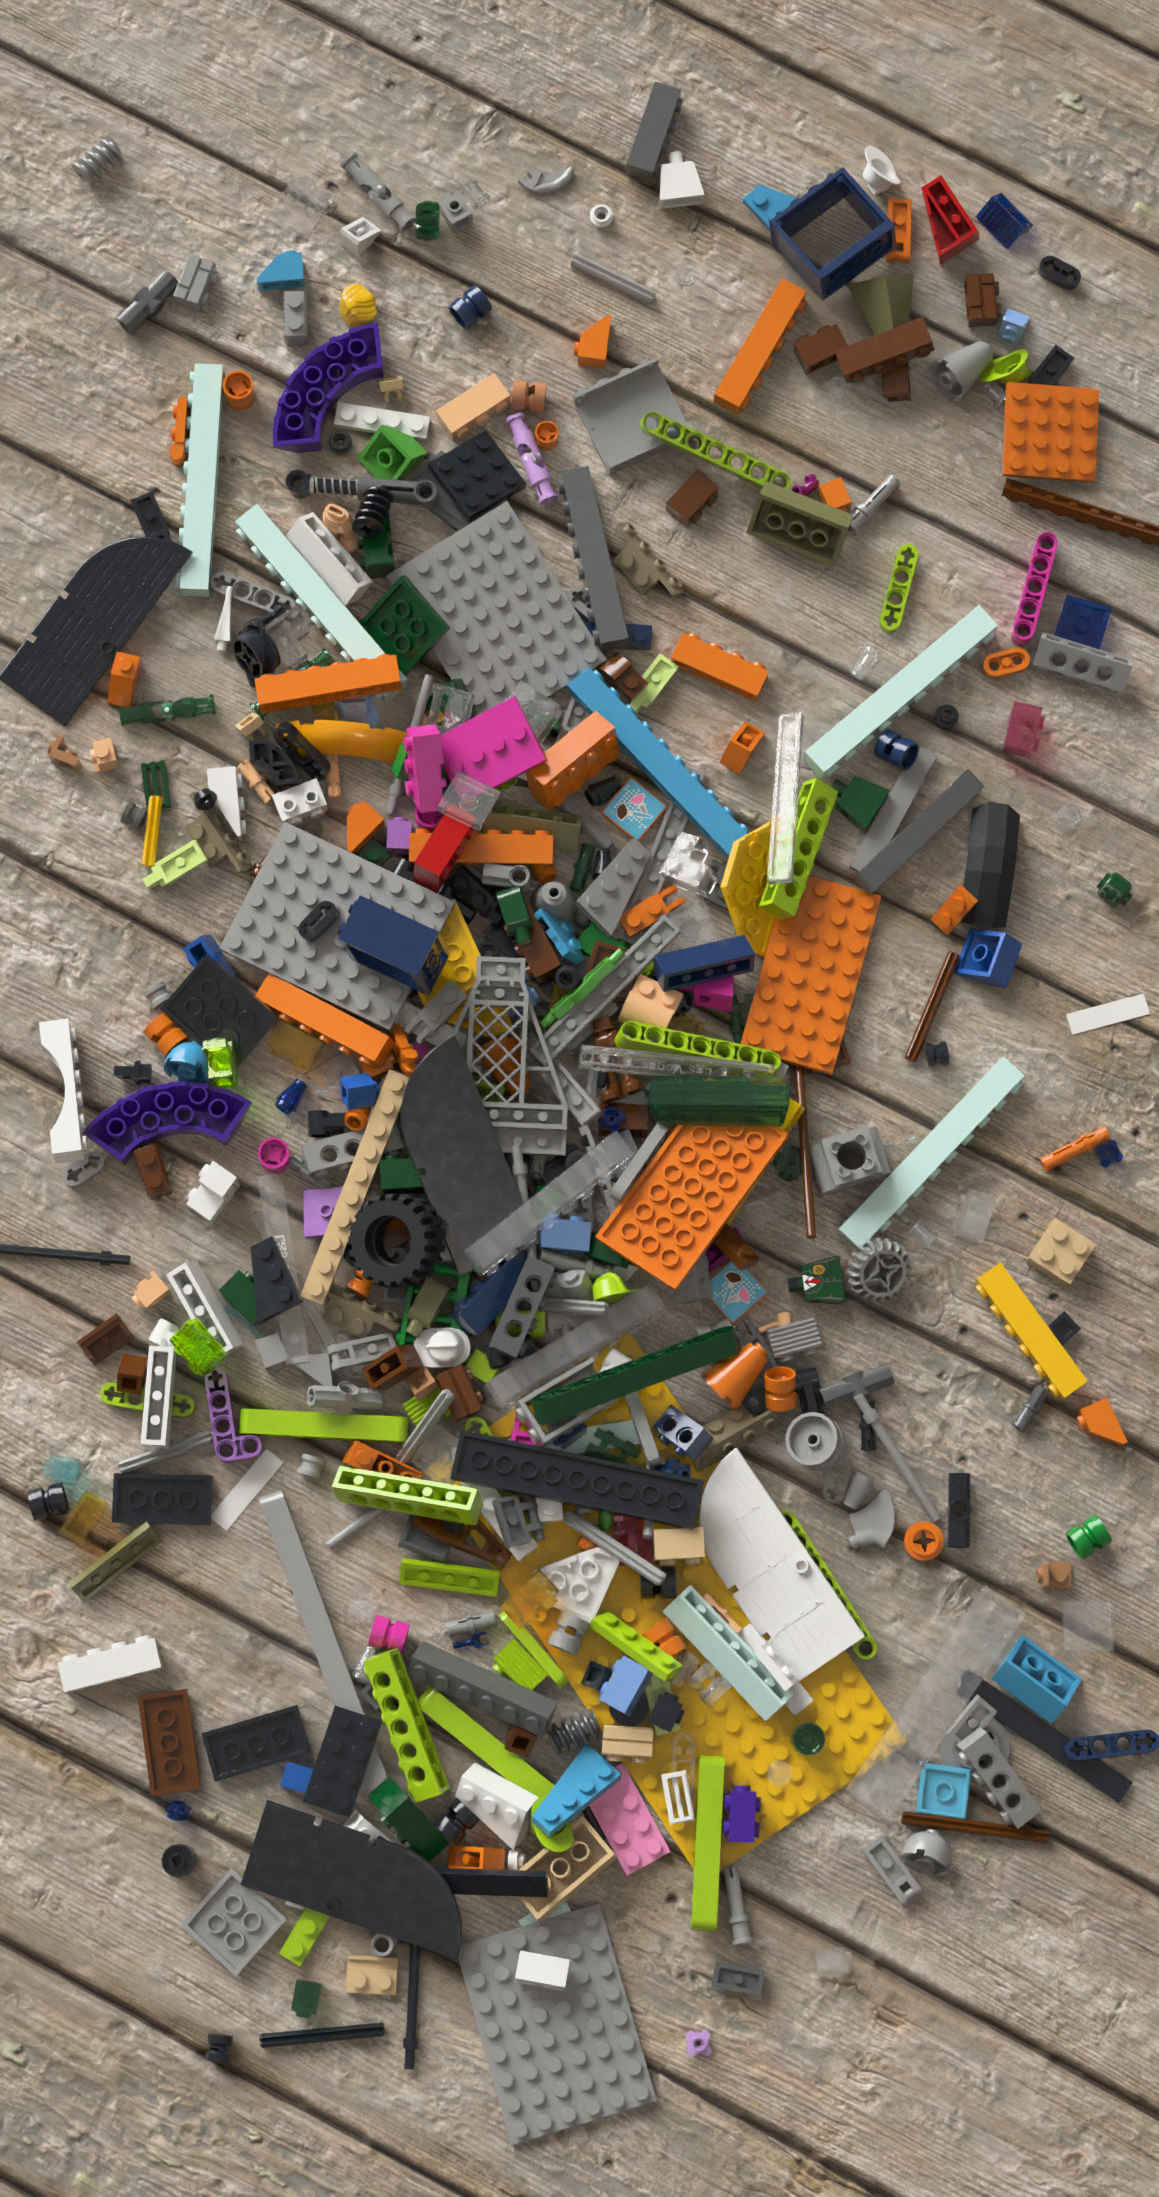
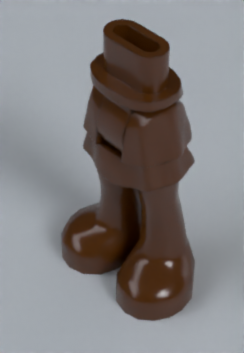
[592,1015,644,1103]

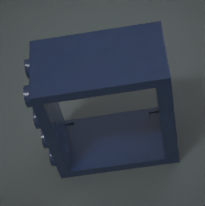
[769,167,896,301]
[337,895,450,996]

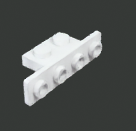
[737,1623,813,1715]

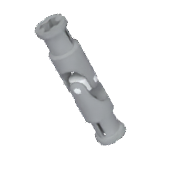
[340,152,417,232]

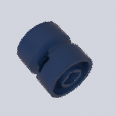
[448,285,492,330]
[874,729,919,771]

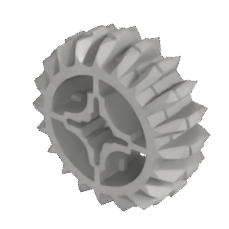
[846,1237,912,1303]

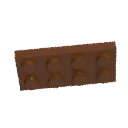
[138,1689,201,1796]

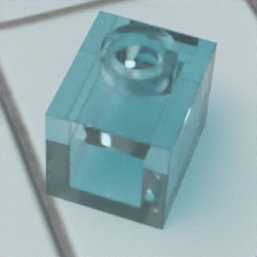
[43,1454,82,1485]

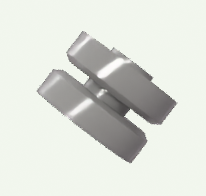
[785,1412,847,1471]

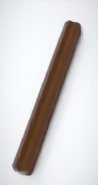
[905,951,960,1062]

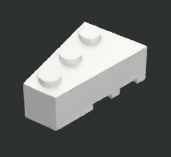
[455,1763,539,1850]

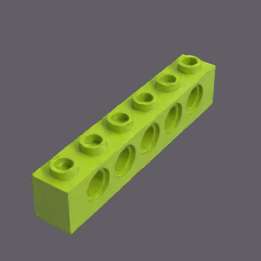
[759,778,839,920]
[332,1466,484,1525]
[363,1648,450,1803]

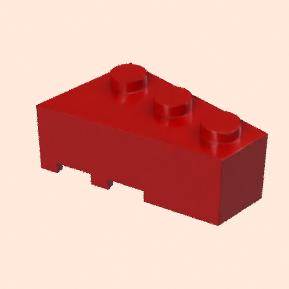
[921,175,979,265]
[413,804,477,893]

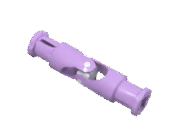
[506,412,558,506]

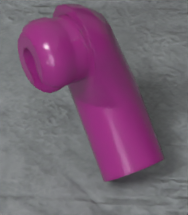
[791,474,819,497]

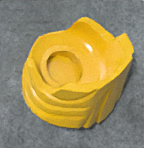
[339,284,377,328]

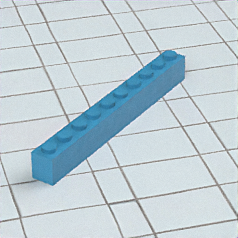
[567,667,750,860]

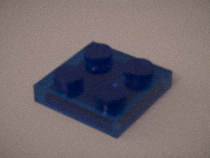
[1054,594,1112,649]

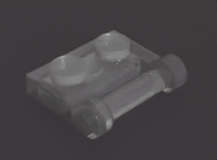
[424,683,475,735]

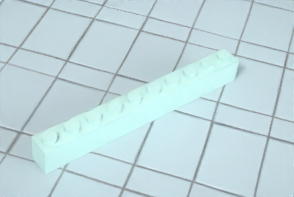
[176,363,225,597]
[235,504,408,703]
[802,605,998,779]
[837,1056,1024,1252]

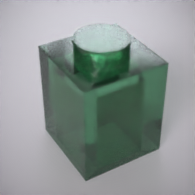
[291,1979,323,2018]

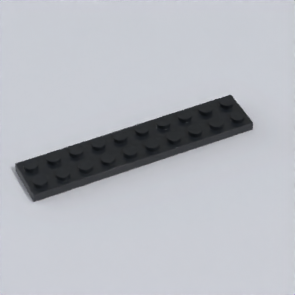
[450,1430,704,1530]

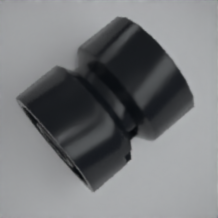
[28,1482,69,1521]
[640,1566,676,1599]
[434,1798,481,1846]
[161,1844,197,1877]

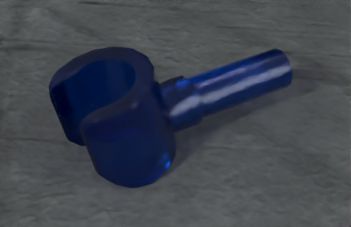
[453,1631,489,1649]

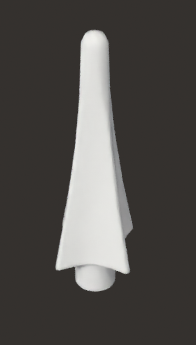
[214,586,232,652]

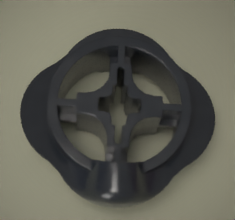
[232,617,281,688]

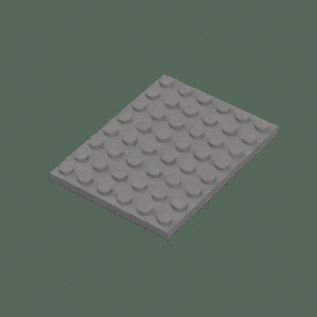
[386,501,607,717]
[219,822,456,1032]
[458,1903,657,2145]

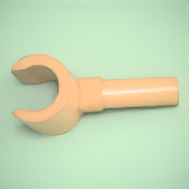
[758,1312,791,1333]

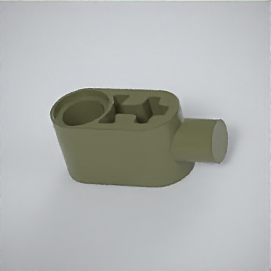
[406,1277,451,1338]

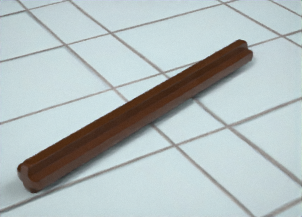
[901,1811,1050,1844]

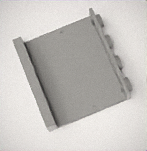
[573,357,695,476]

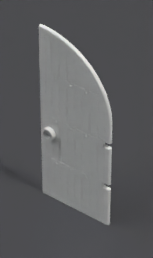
[699,1447,865,1681]

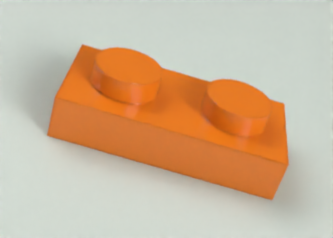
[930,885,978,936]

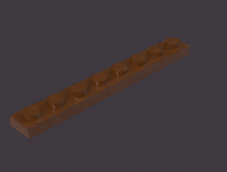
[1001,478,1159,545]

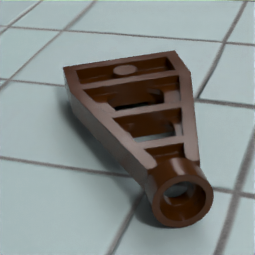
[412,1516,512,1570]

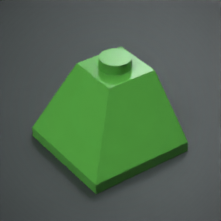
[357,425,427,480]

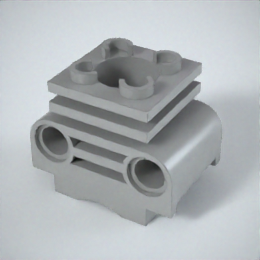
[810,1126,891,1197]

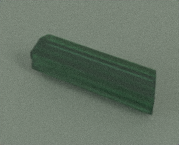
[648,1076,790,1127]

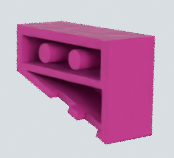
[403,724,449,813]

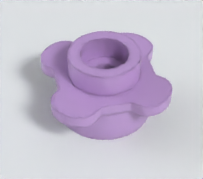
[685,2030,711,2057]

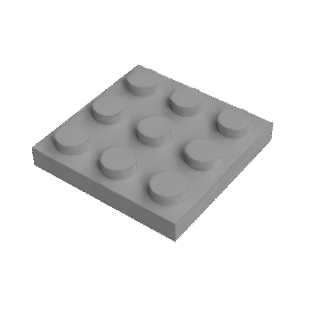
[181,1868,287,1976]

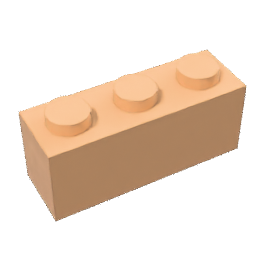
[436,373,510,441]

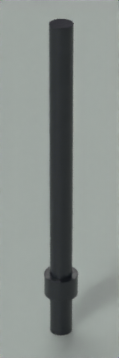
[0,1244,131,1266]
[403,1943,420,2070]

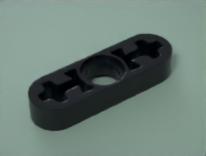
[273,722,331,781]

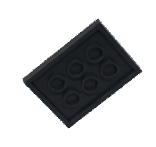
[160,954,280,1073]

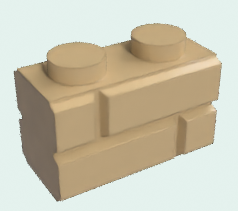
[601,1725,654,1763]

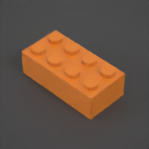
[526,711,620,812]

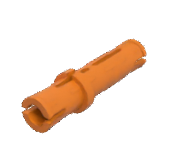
[1039,1126,1111,1172]

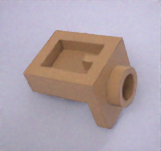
[48,735,81,773]
[404,1366,439,1401]
[1036,1562,1072,1588]

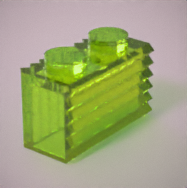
[169,1318,228,1376]

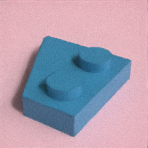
[743,184,796,231]
[534,908,584,965]

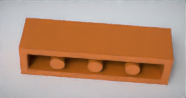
[671,633,769,702]

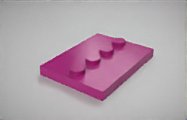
[441,696,548,805]

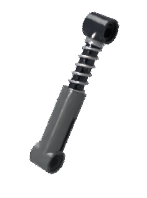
[285,469,439,509]

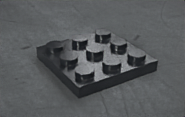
[428,431,526,521]

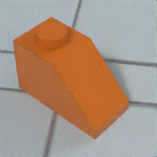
[574,315,611,368]
[107,651,143,709]
[719,721,765,774]
[347,800,385,855]
[1076,1397,1128,1446]
[448,1845,505,1870]

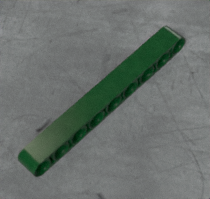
[531,1326,740,1425]

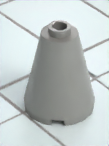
[929,341,993,402]
[530,882,578,929]

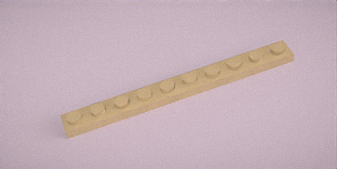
[300,1069,410,1306]

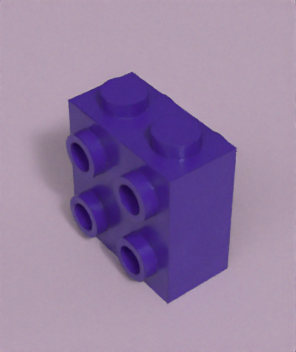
[722,1785,761,1843]

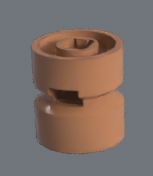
[511,380,547,413]

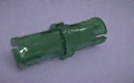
[569,843,597,893]

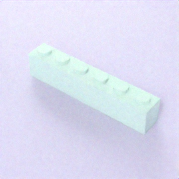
[663,1585,793,1721]

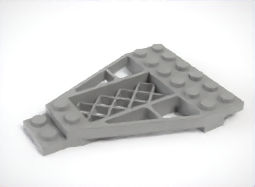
[450,956,568,1156]

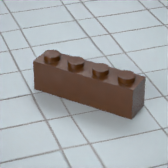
[835,317,935,384]

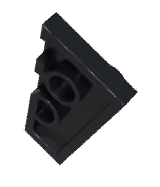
[250,1236,303,1324]

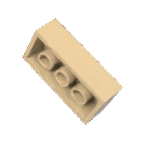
[518,1816,617,1923]

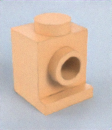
[90,738,119,773]
[131,1271,171,1311]

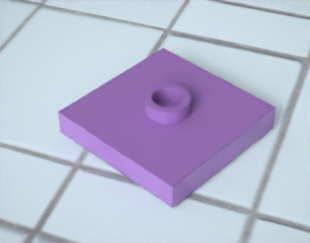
[303,1186,343,1239]

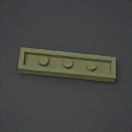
[68,1521,162,1603]

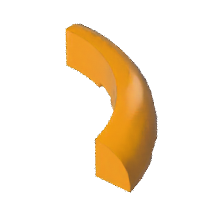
[276,720,407,764]

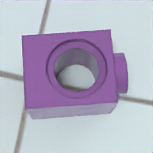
[386,817,413,855]

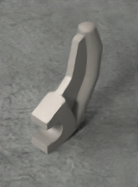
[518,167,575,195]

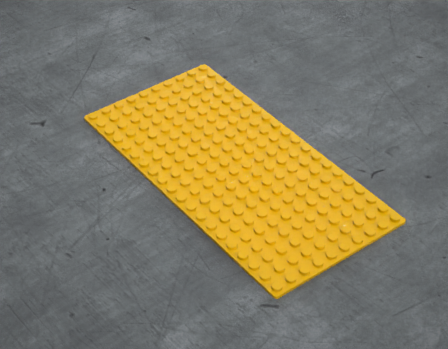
[429,1334,906,1871]

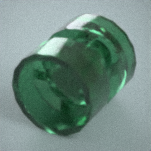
[791,1723,825,1756]

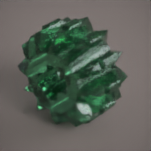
[415,200,440,241]

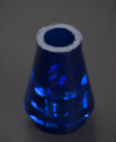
[274,1078,308,1115]

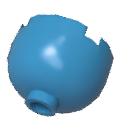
[164,1041,213,1084]

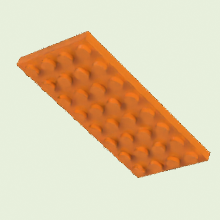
[741,871,881,1076]
[595,1083,789,1292]

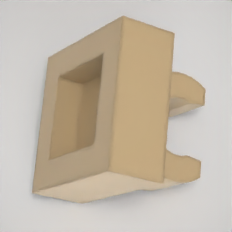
[378,375,404,402]
[235,712,266,740]

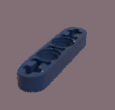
[1063,1730,1159,1762]

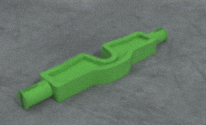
[539,948,626,1029]

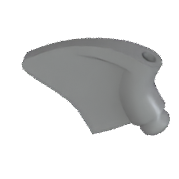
[848,1490,895,1549]

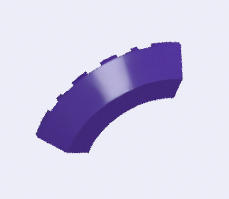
[273,323,384,453]
[82,1081,252,1165]

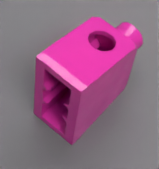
[680,976,733,1012]

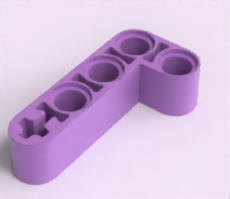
[204,1366,263,1463]

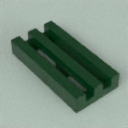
[141,760,171,809]

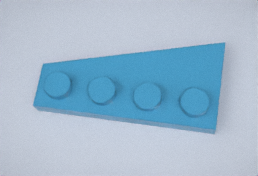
[532,1744,621,1838]

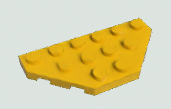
[720,815,791,957]
[417,899,513,1039]

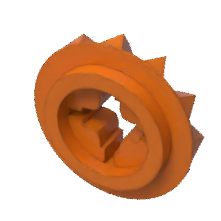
[904,1521,944,1561]

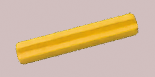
[142,796,163,867]

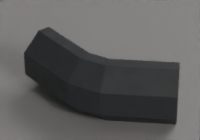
[961,802,1020,928]

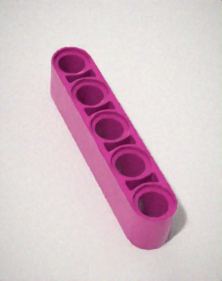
[1011,532,1058,647]

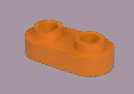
[982,648,1030,679]

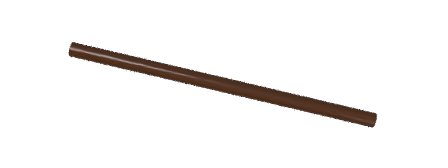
[794,1065,816,1239]

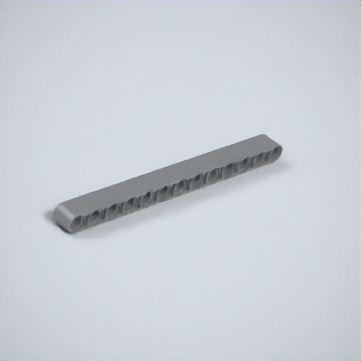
[258,1489,388,1798]

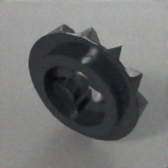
[609,1693,649,1727]

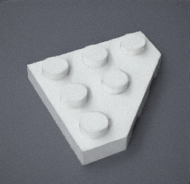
[524,1546,620,1623]

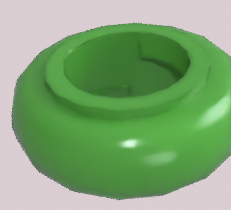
[599,1511,613,1532]

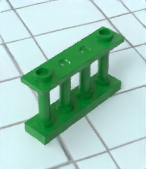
[395,1265,474,1345]

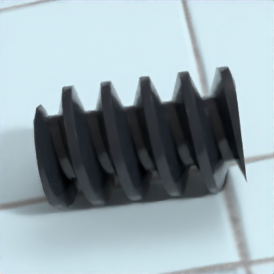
[352,486,394,539]

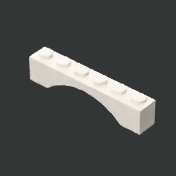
[39,1019,88,1164]

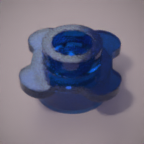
[598,1105,626,1133]
[1095,1140,1123,1168]
[165,1801,191,1821]

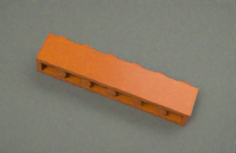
[714,278,808,415]
[255,654,402,714]
[409,829,555,866]
[255,973,395,1068]

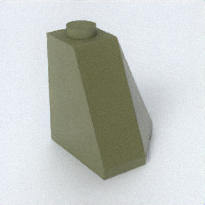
[848,273,914,335]

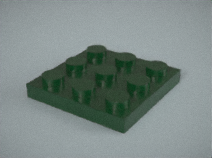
[359,575,450,676]

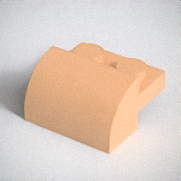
[618,974,684,1029]

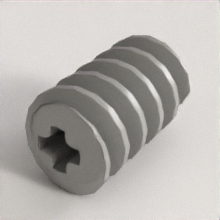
[71,135,123,184]

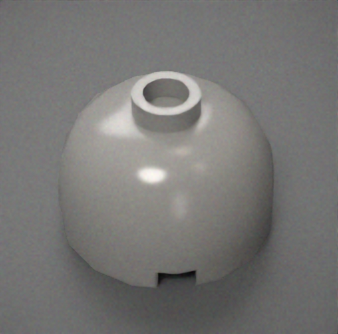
[901,1829,952,1876]

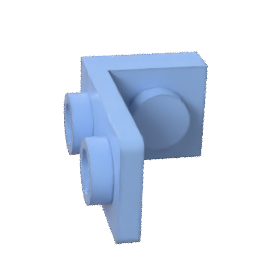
[997,309,1029,344]

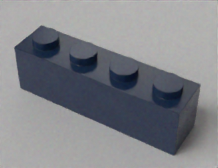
[653,935,755,992]
[451,1249,527,1337]

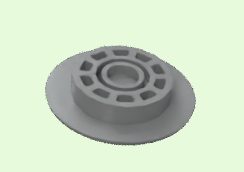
[941,1715,1010,1782]

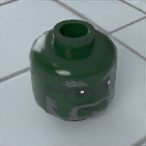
[1096,872,1133,908]

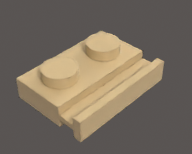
[346,1955,398,1995]

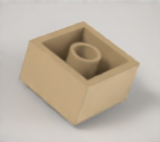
[1026,1218,1096,1288]
[652,1527,705,1567]

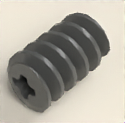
[546,1708,601,1755]

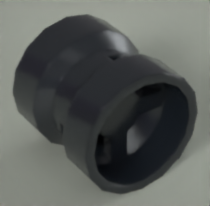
[206,2034,233,2062]

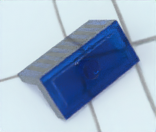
[976,193,1033,249]

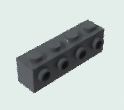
[626,82,684,182]

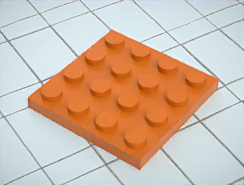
[1002,382,1099,483]

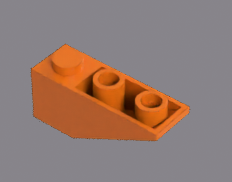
[341,1440,423,1479]

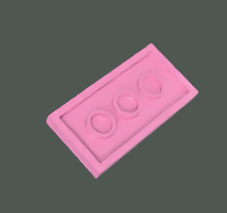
[589,1763,671,1876]

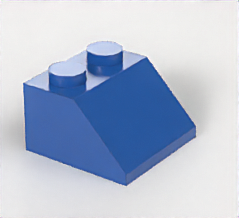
[954,929,1022,988]

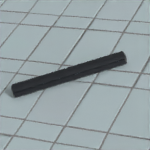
[260,2023,385,2048]

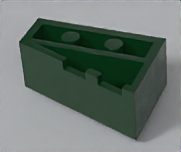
[358,504,395,579]
[368,1776,450,1862]

